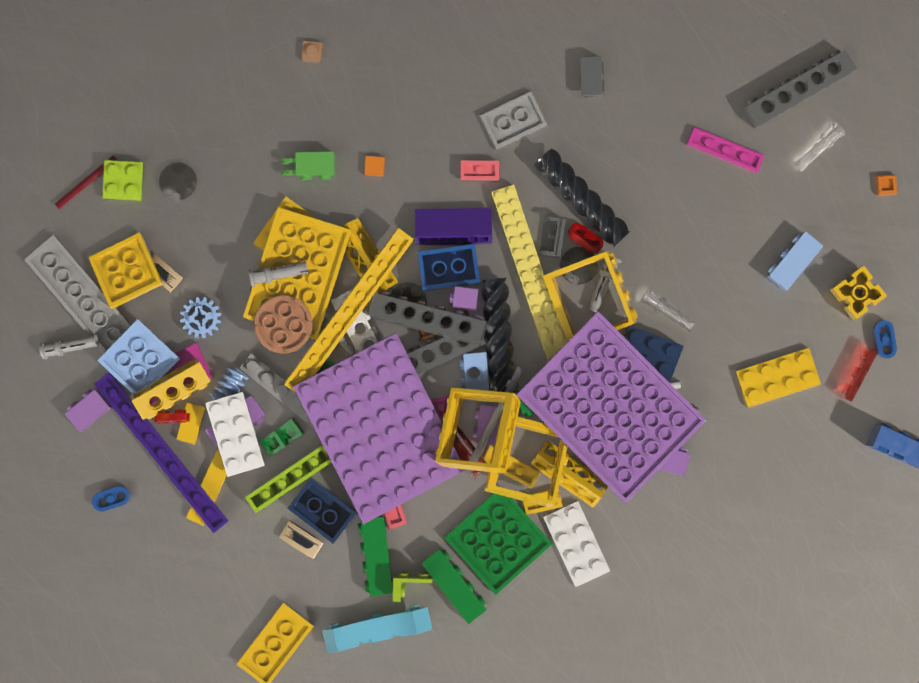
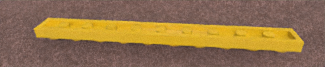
[283,228,414,393]

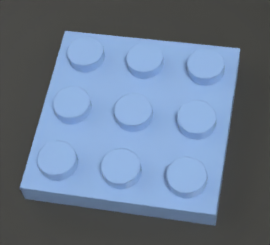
[97,319,180,394]

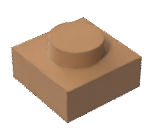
[302,41,323,63]

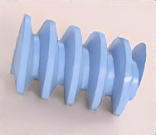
[209,364,249,400]

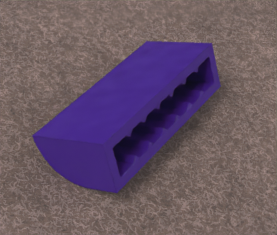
[415,208,492,245]

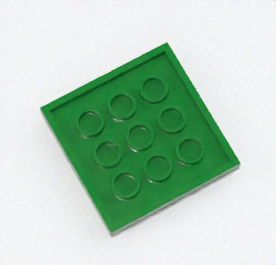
[444,486,553,595]

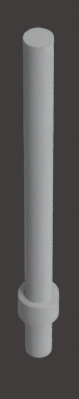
[465,366,524,473]

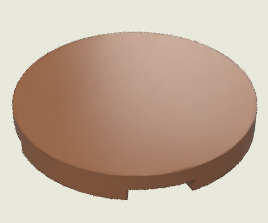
[254,295,313,354]

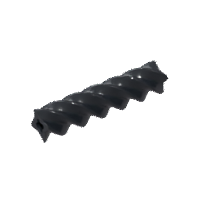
[534,148,631,247]
[482,278,515,393]

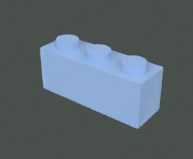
[767,231,823,292]

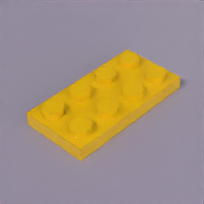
[735,348,821,408]
[237,603,314,683]

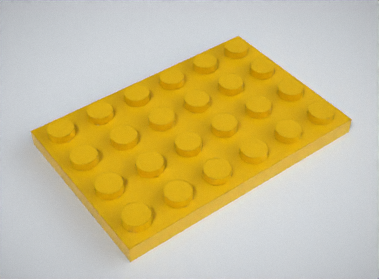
[243,207,352,340]

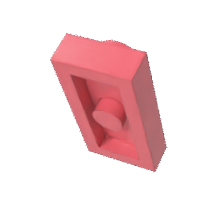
[461,161,499,181]

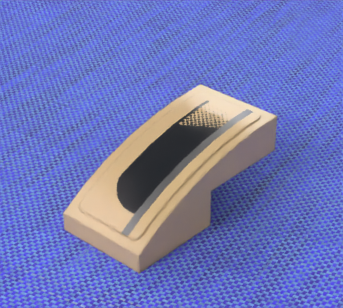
[152,254,184,293]
[279,521,323,559]

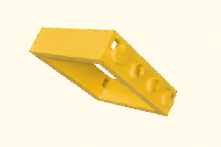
[542,250,638,341]
[435,388,521,474]
[484,416,569,508]

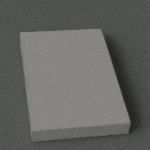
[479,91,548,150]

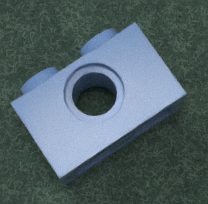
[460,352,489,391]

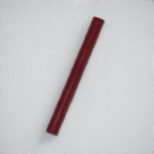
[55,155,118,210]

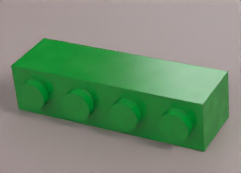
[358,516,393,596]
[421,548,487,624]

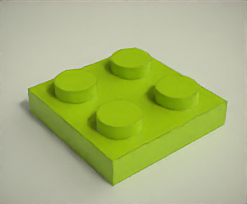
[103,160,143,201]

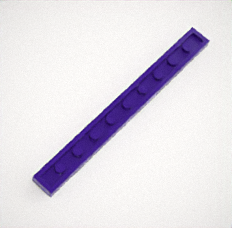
[94,372,229,533]

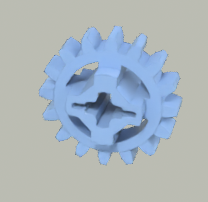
[180,297,222,338]

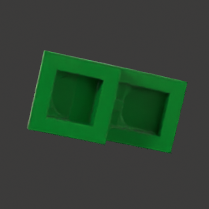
[260,418,304,457]

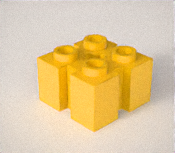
[830,265,887,320]

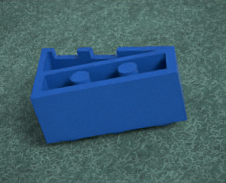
[866,423,919,469]

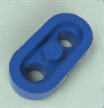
[873,320,897,359]
[92,486,131,512]

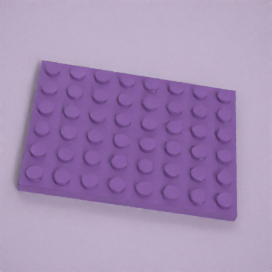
[516,311,706,503]
[293,333,465,524]

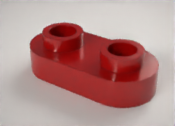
[568,223,604,254]
[154,409,190,424]

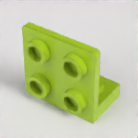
[393,572,433,602]

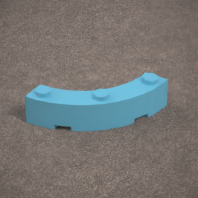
[322,605,433,653]

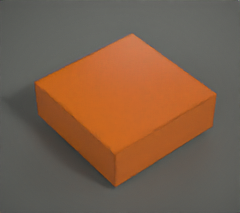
[364,156,385,177]
[876,175,897,196]

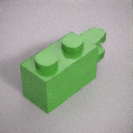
[281,152,335,181]

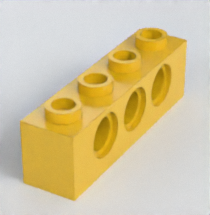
[130,358,211,420]

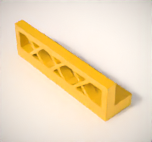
[342,218,399,297]
[530,440,608,508]

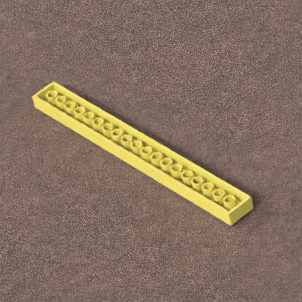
[491,185,566,362]

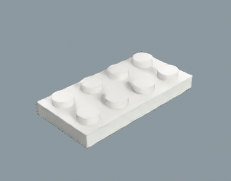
[205,391,265,477]
[543,501,610,587]

